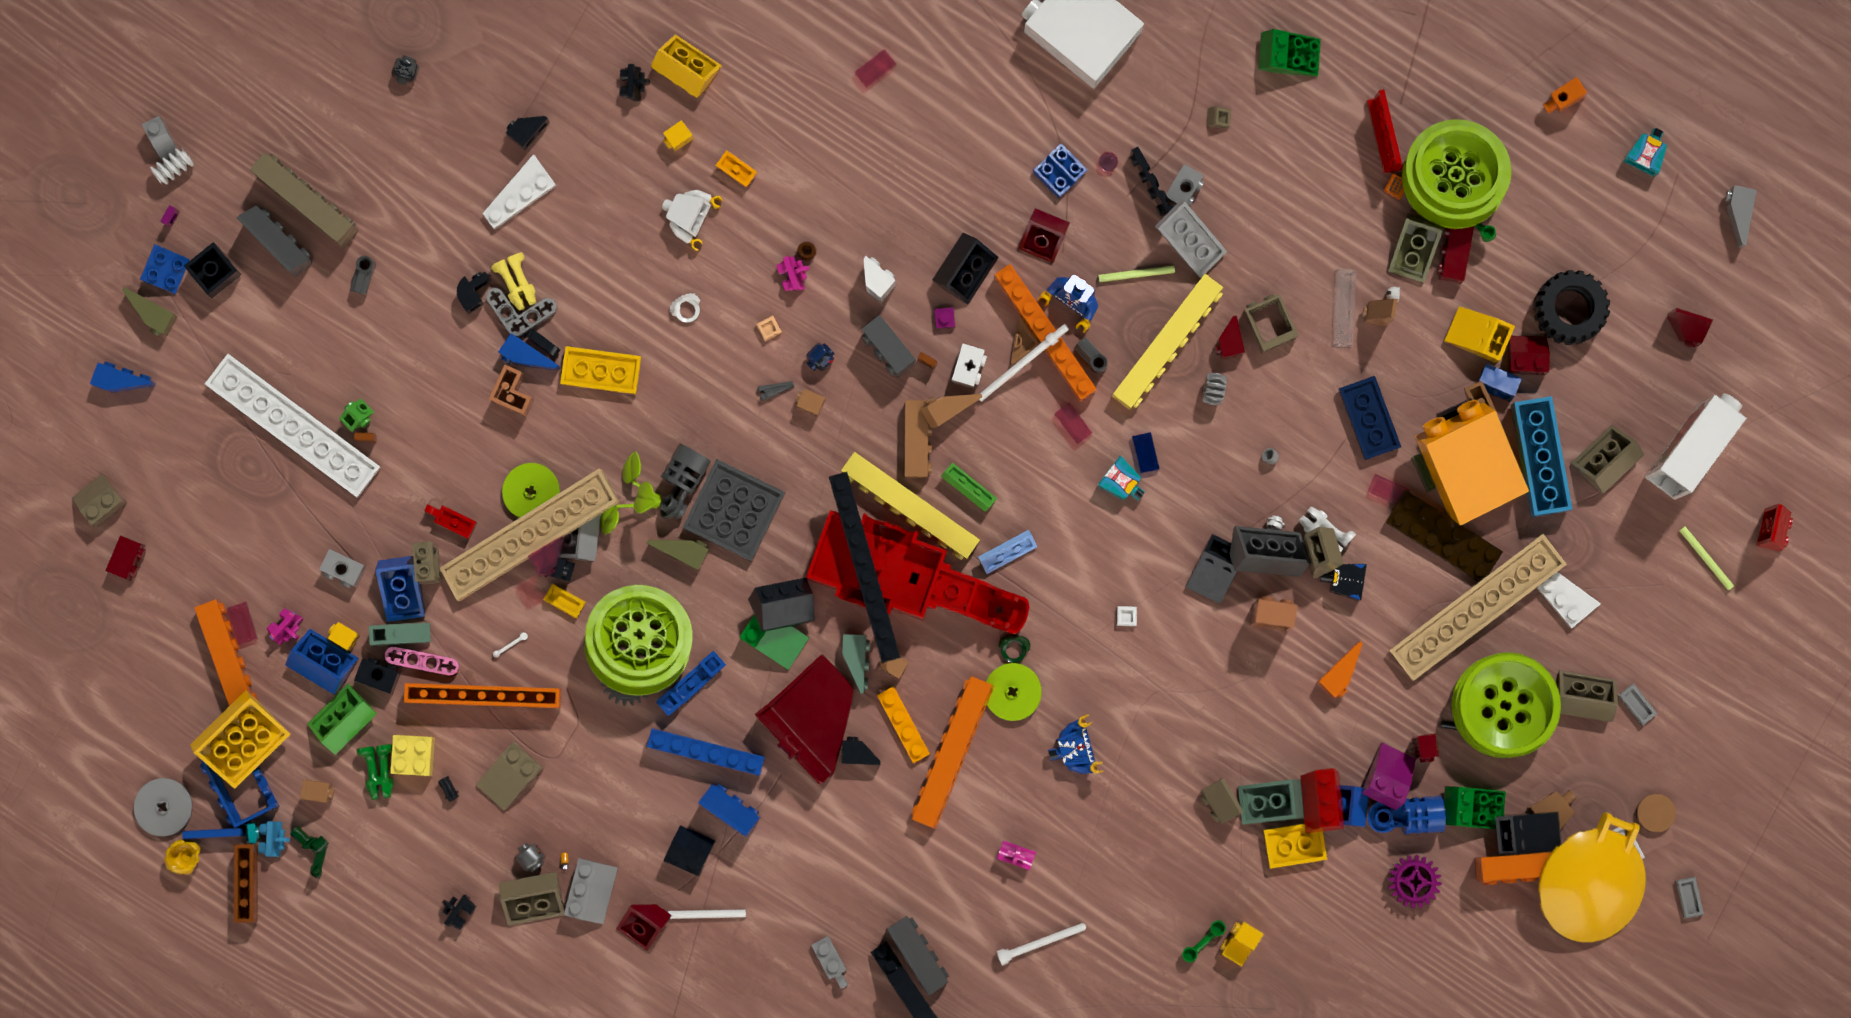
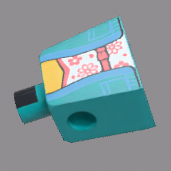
[1623,128,1667,177]
[1097,456,1145,501]

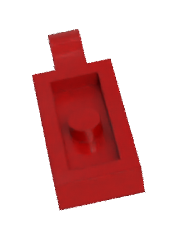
[424,504,477,539]

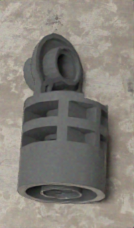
[660,443,711,519]

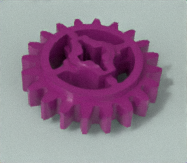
[1387,855,1442,909]

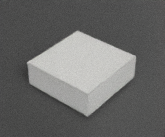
[1117,606,1137,626]

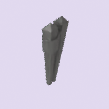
[757,381,794,401]

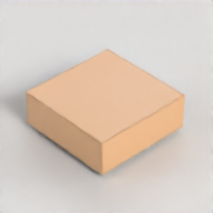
[756,316,782,342]

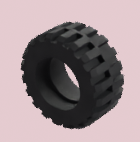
[1533,270,1610,345]

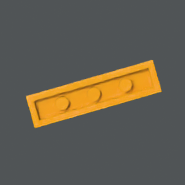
[877,686,930,763]

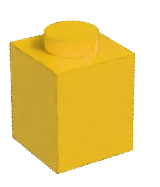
[663,120,694,152]
[328,622,360,651]

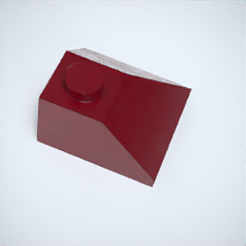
[1667,308,1713,348]
[616,904,672,951]

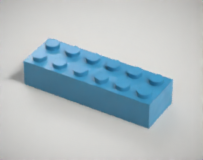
[1510,396,1572,518]

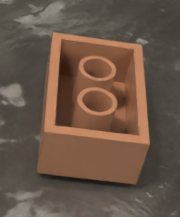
[1250,596,1297,631]

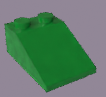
[739,614,809,670]

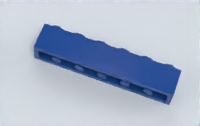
[647,728,765,776]

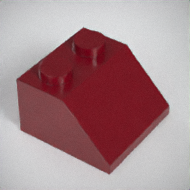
[1018,208,1070,263]
[1507,336,1550,375]

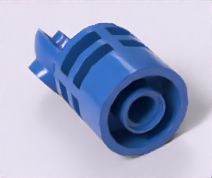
[1367,795,1445,835]

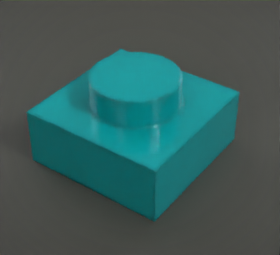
[244,823,259,844]

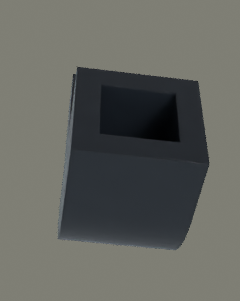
[457,272,492,314]
[540,555,575,582]

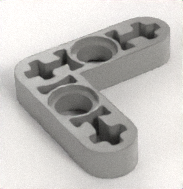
[486,288,557,337]

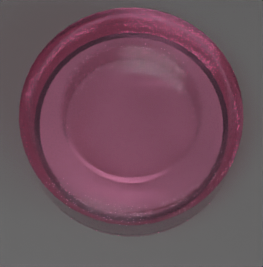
[1099,152,1118,172]

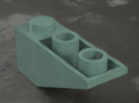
[369,623,431,646]
[842,634,870,694]

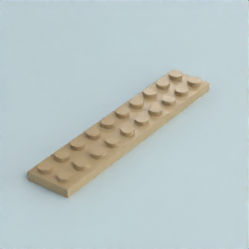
[440,468,619,601]
[1389,534,1567,681]

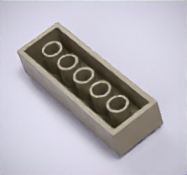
[250,152,358,249]

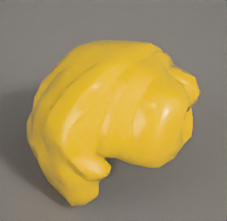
[164,839,200,874]

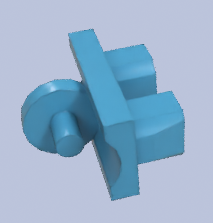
[258,821,290,857]

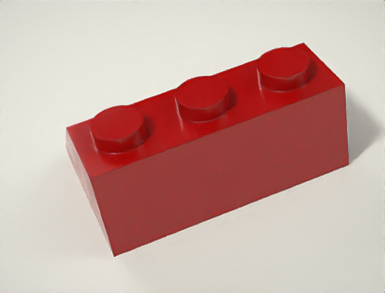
[1300,768,1344,833]

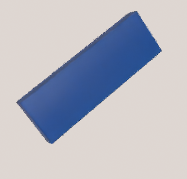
[182,828,245,839]

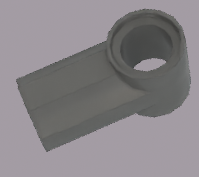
[350,256,376,295]
[1073,337,1108,374]

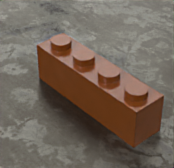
[234,844,258,923]

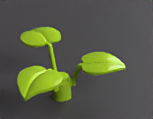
[600,451,661,536]

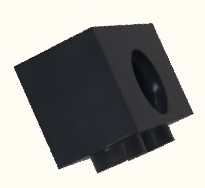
[354,657,401,695]

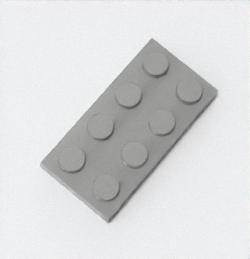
[1155,199,1227,278]

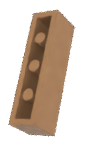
[905,400,932,478]

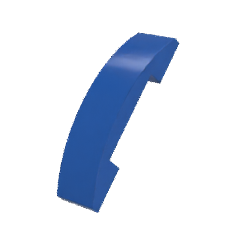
[656,650,726,716]

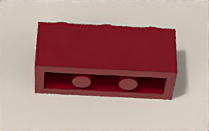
[1437,226,1474,284]

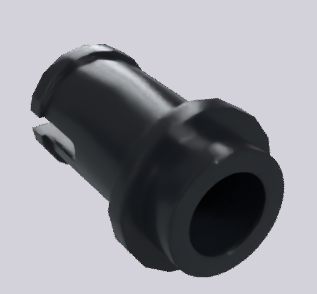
[438,776,459,802]

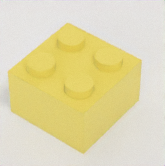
[390,735,435,776]

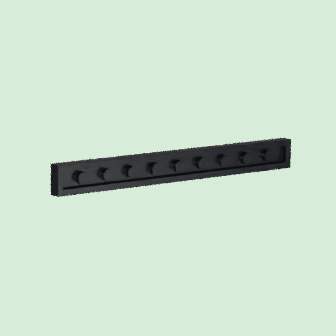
[829,471,901,663]

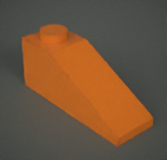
[1317,641,1363,699]

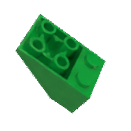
[1258,29,1321,76]
[1444,786,1506,829]

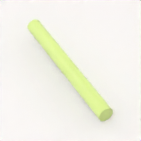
[1098,265,1175,282]
[1679,526,1734,590]

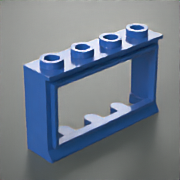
[200,759,280,828]

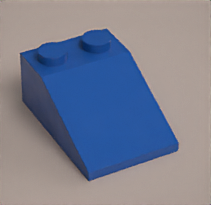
[375,556,425,622]

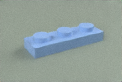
[978,530,1037,574]

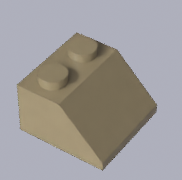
[72,473,127,527]
[1200,778,1244,824]

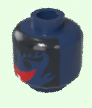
[806,343,835,372]

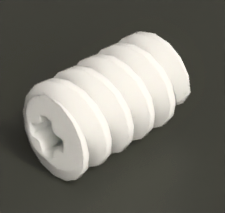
[150,146,194,185]

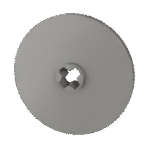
[134,778,193,836]

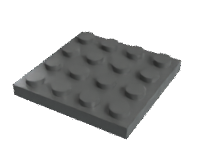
[682,459,785,562]

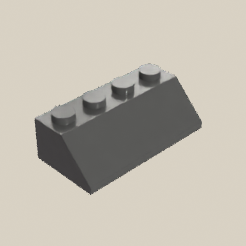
[237,205,312,278]
[1230,526,1311,577]
[887,916,949,995]

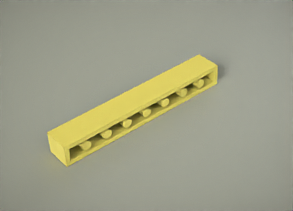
[1112,274,1223,410]
[841,452,980,560]

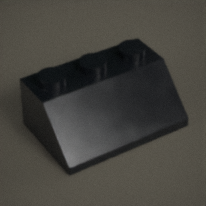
[932,233,999,304]
[748,577,815,632]

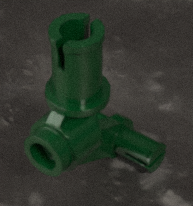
[290,826,329,879]

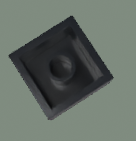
[184,242,242,298]

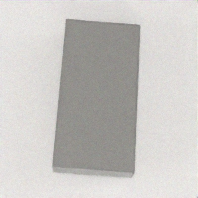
[1617,683,1658,726]
[1675,877,1704,919]

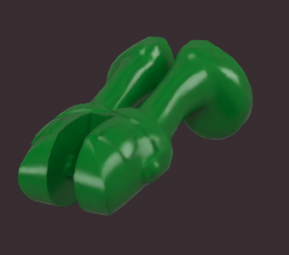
[357,744,394,800]

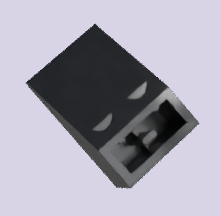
[1186,534,1237,604]
[1495,812,1562,856]

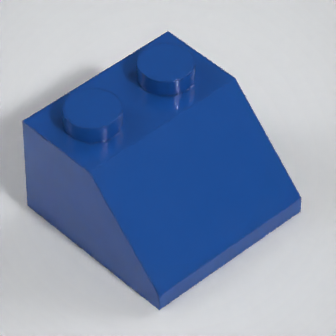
[1340,785,1368,827]

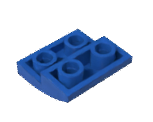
[1032,143,1088,199]

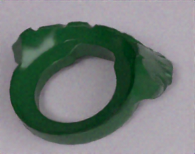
[998,634,1031,663]

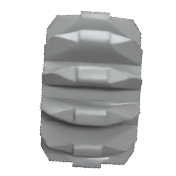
[1202,373,1227,405]

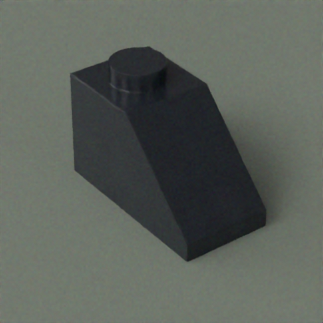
[506,116,549,150]
[842,737,881,765]

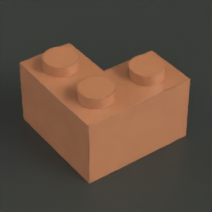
[489,364,534,417]

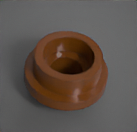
[797,242,816,261]

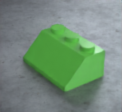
[307,683,377,754]

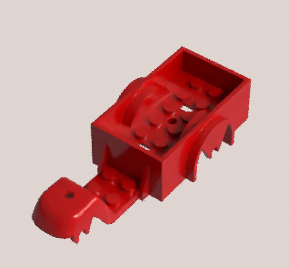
[806,510,1029,634]

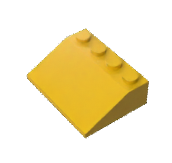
[190,690,291,789]

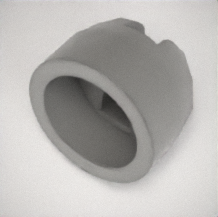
[1262,448,1279,465]

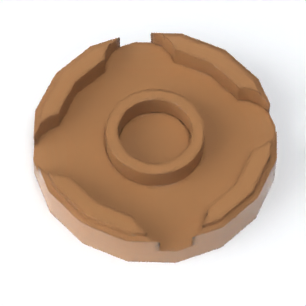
[1636,794,1676,832]

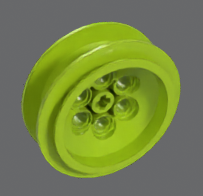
[1402,119,1512,229]
[584,585,693,695]

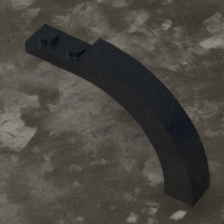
[871,941,938,1018]

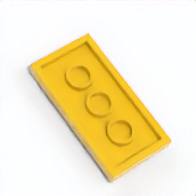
[560,346,642,395]

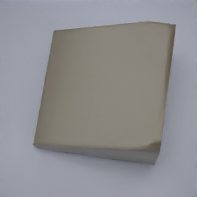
[1206,106,1231,128]

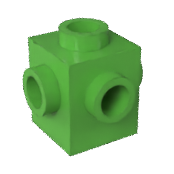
[339,399,374,432]

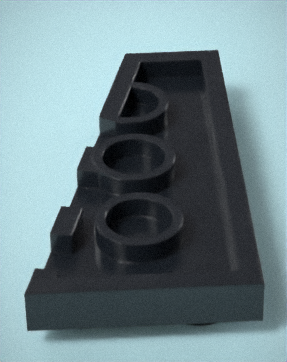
[1129,147,1173,217]

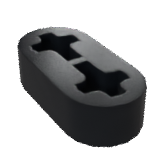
[526,329,560,357]

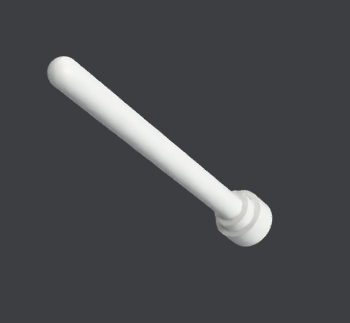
[996,923,1086,966]

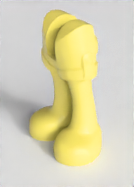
[490,252,536,311]

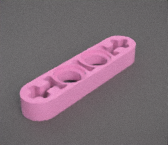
[385,647,460,676]

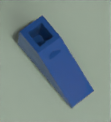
[90,361,156,393]

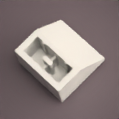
[864,256,896,303]

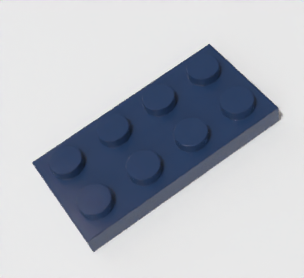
[1338,376,1401,460]

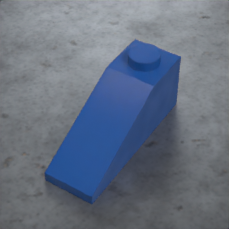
[498,333,560,371]

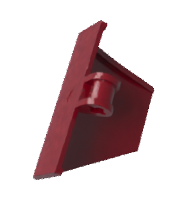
[755,654,855,785]

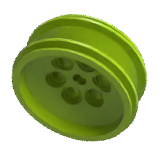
[1451,652,1561,758]

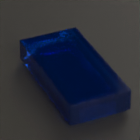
[1132,432,1160,474]

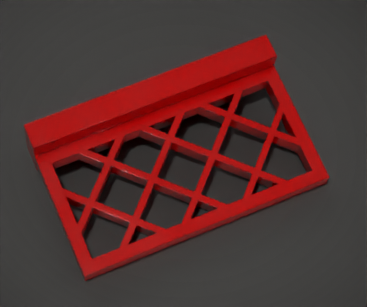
[1366,89,1403,174]

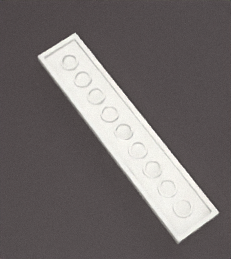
[205,354,381,498]

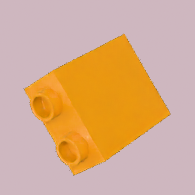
[1414,400,1529,526]

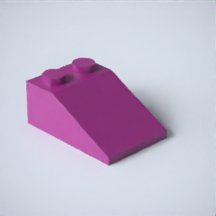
[1361,742,1416,810]

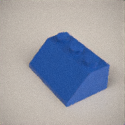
[285,629,359,695]
[698,783,761,837]

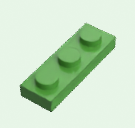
[941,463,997,512]

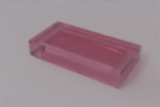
[855,49,896,88]
[1054,402,1093,444]
[1367,474,1411,504]
[227,602,258,645]

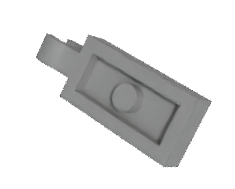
[811,936,848,989]

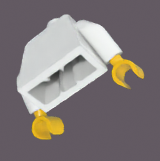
[662,190,722,250]

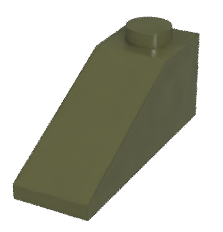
[122,287,178,337]
[647,540,710,571]

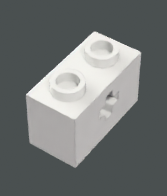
[952,344,987,389]

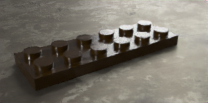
[1385,490,1503,582]

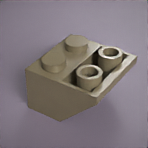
[1303,527,1344,579]

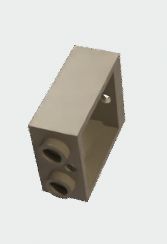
[1243,294,1298,353]
[412,541,441,585]

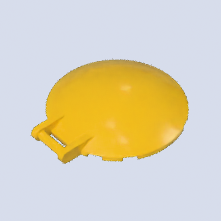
[1538,812,1646,942]

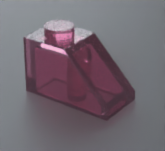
[528,537,564,578]

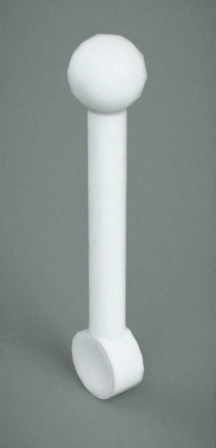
[493,632,528,658]

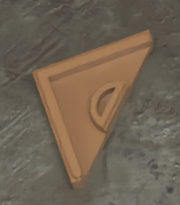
[1010,317,1040,366]

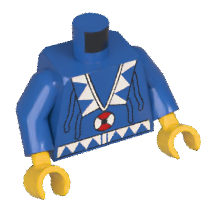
[1038,275,1098,333]
[1048,714,1104,774]

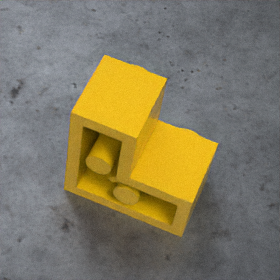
[1220,921,1264,967]

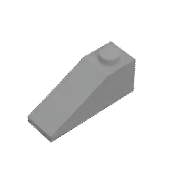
[1725,185,1757,248]

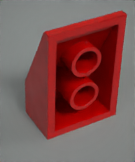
[1757,504,1793,551]

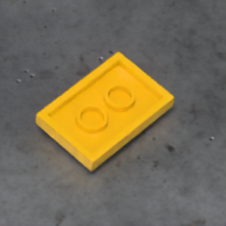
[1263,824,1327,869]

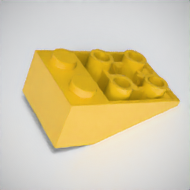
[1444,306,1515,364]

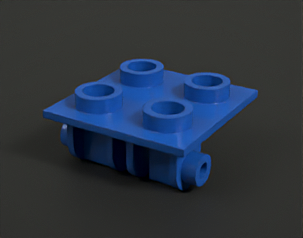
[140,244,190,294]

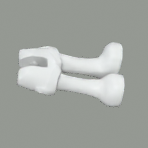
[1299,506,1356,552]

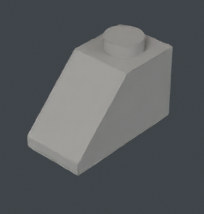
[142,116,178,162]

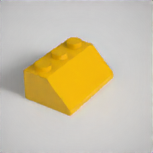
[650,34,722,98]

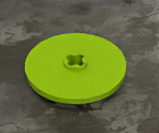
[502,463,560,518]
[986,663,1042,721]

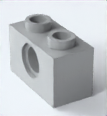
[1166,164,1204,207]
[319,549,367,588]

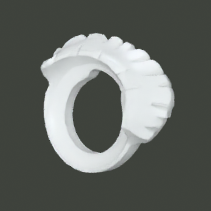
[670,293,700,322]

